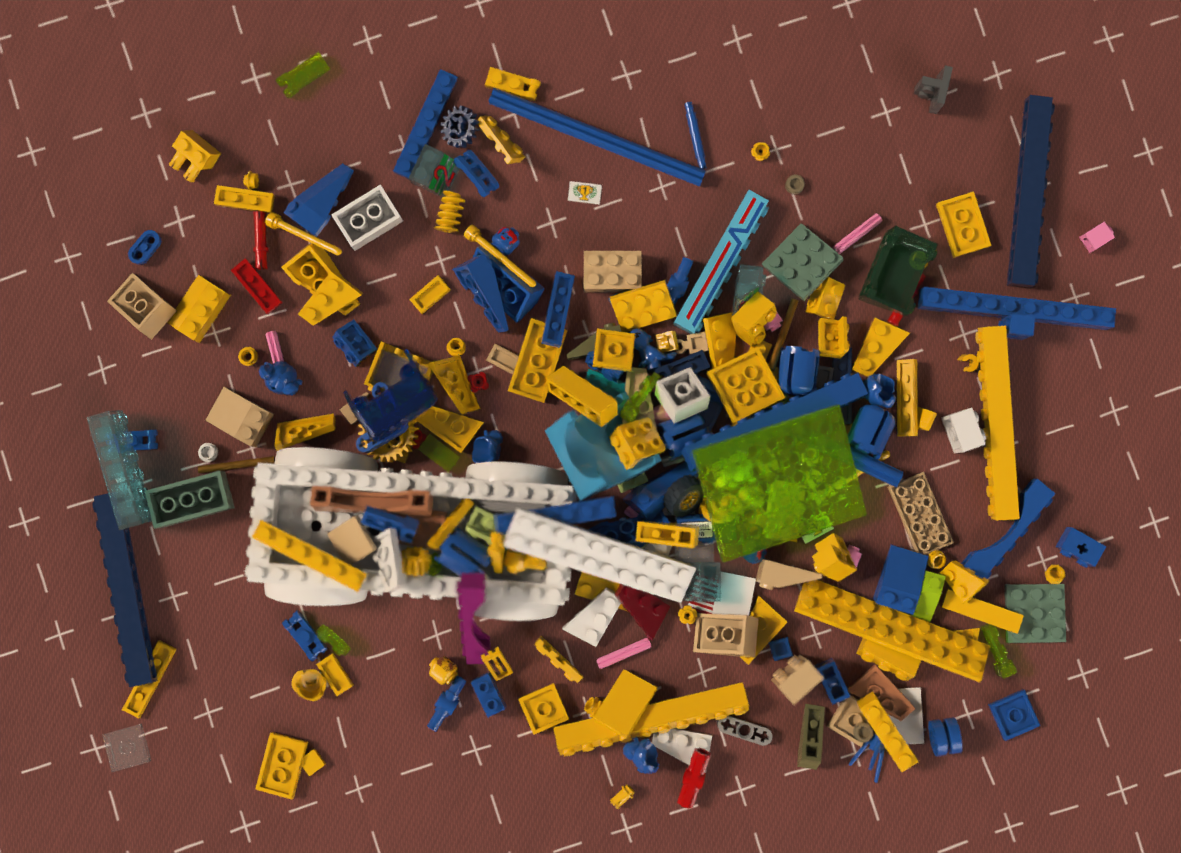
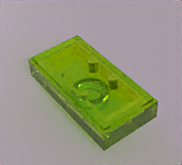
[418,434,461,473]

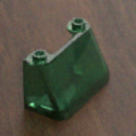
[858,226,938,316]

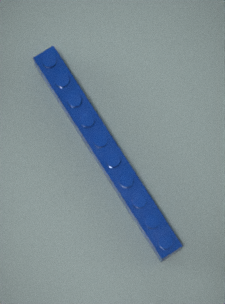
[917,287,1116,330]
[681,373,868,472]

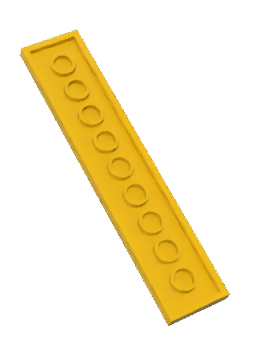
[794,580,990,682]

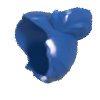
[259,361,303,395]
[472,430,503,463]
[623,737,659,774]

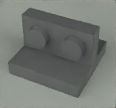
[913,65,953,114]

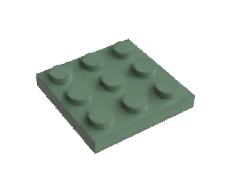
[762,223,844,301]
[1005,584,1066,643]

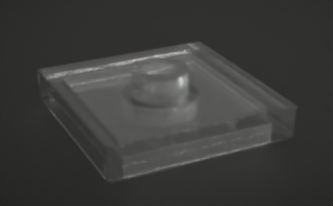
[102,723,151,772]

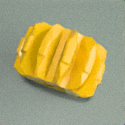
[400,545,432,577]

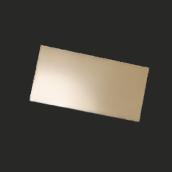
[486,344,518,375]

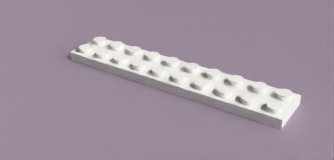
[503,508,696,603]

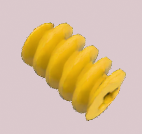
[434,191,466,233]

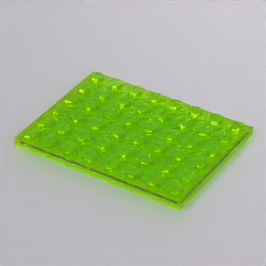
[692,404,867,562]

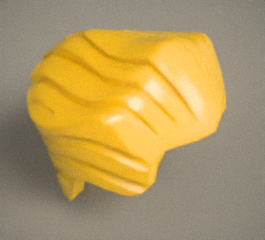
[292,669,326,701]

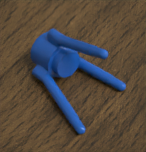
[849,733,886,783]

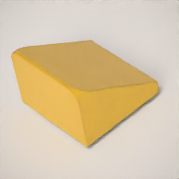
[918,407,937,431]

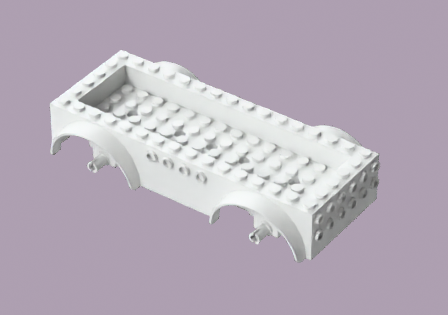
[245,447,577,620]

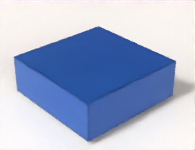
[769,637,793,661]

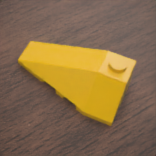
[282,243,360,315]

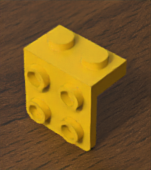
[609,417,666,470]

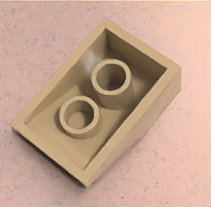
[107,273,177,340]
[206,387,274,447]
[756,559,822,590]
[693,613,758,657]

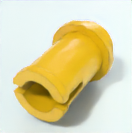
[610,784,635,809]

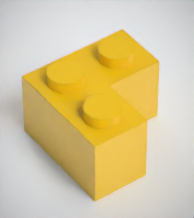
[731,291,777,348]
[812,533,857,582]

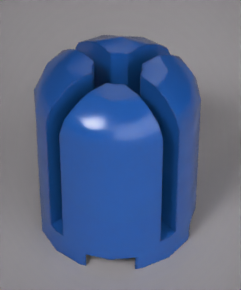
[778,346,820,396]
[844,405,896,459]
[656,413,710,460]
[434,527,491,576]

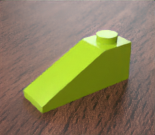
[910,571,946,623]

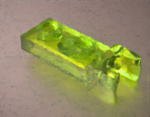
[276,52,330,98]
[619,372,661,423]
[980,624,1017,679]

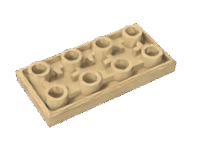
[888,472,954,555]

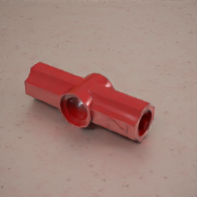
[677,748,711,809]

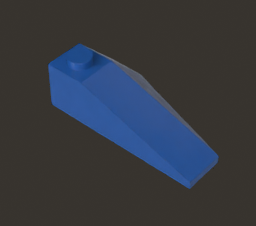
[453,254,509,333]
[623,461,704,522]

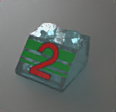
[409,144,460,197]
[732,264,766,316]

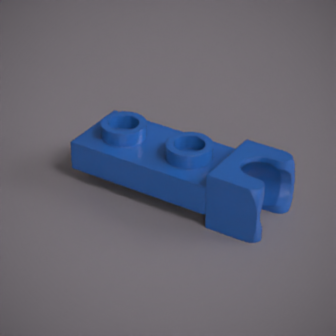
[361,505,419,543]

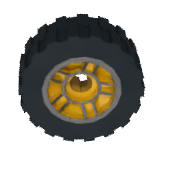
[663,475,706,518]

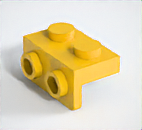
[806,277,845,320]
[818,316,850,359]

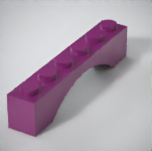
[456,573,491,664]

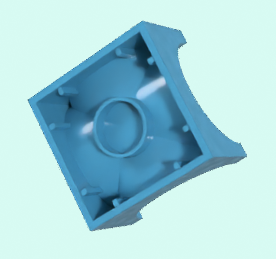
[545,392,662,501]

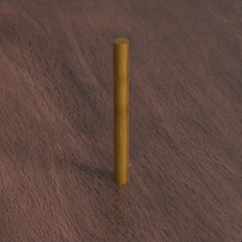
[768,299,798,371]
[198,456,275,473]

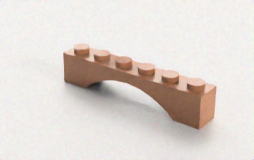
[310,486,434,516]

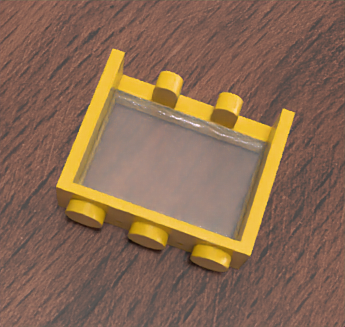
[364,341,433,408]

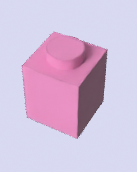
[1079,221,1115,253]

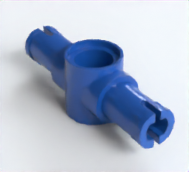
[667,257,693,307]
[427,675,467,732]

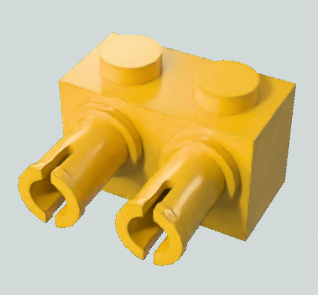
[169,130,221,182]

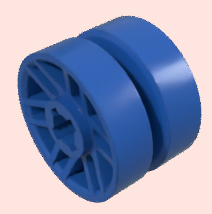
[928,717,962,756]

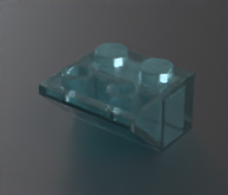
[682,561,721,602]

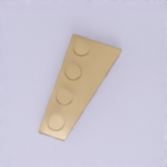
[622,367,657,430]

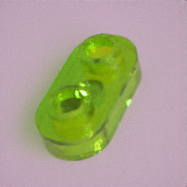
[317,624,351,656]

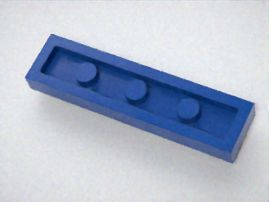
[541,271,575,348]

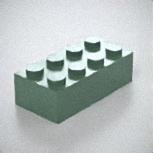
[145,471,235,529]

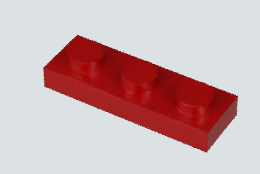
[231,258,283,315]

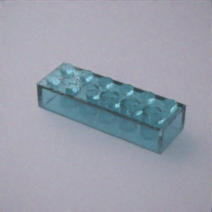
[87,410,152,530]

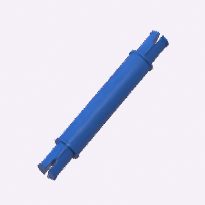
[684,102,707,169]

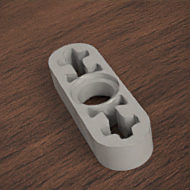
[717,715,772,745]

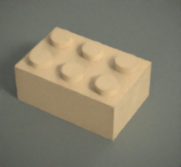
[584,251,641,292]
[771,654,824,704]

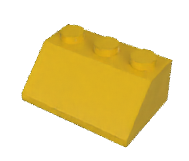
[167,275,231,343]

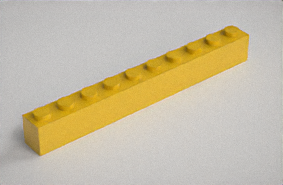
[975,325,1019,521]
[553,682,749,756]

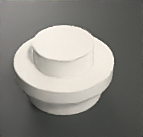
[198,443,218,462]

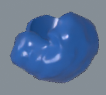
[864,374,896,408]

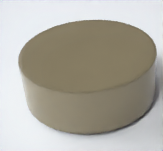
[785,175,805,195]
[853,722,874,743]

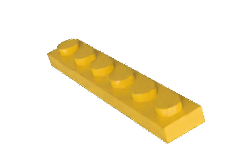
[251,520,368,592]

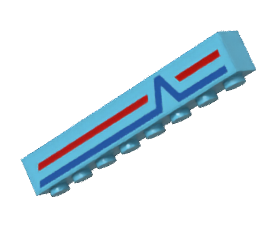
[673,190,769,334]

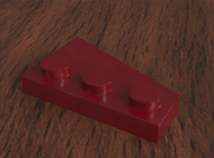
[615,584,670,640]

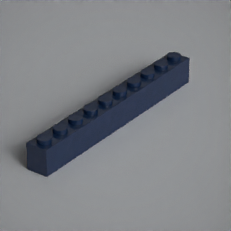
[1007,95,1055,288]
[92,492,158,687]

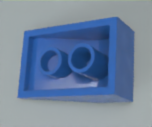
[873,544,928,615]

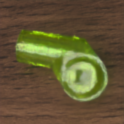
[428,552,443,577]

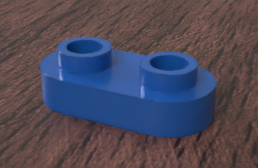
[128,230,161,265]

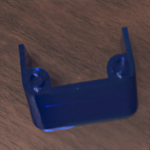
[343,349,438,442]

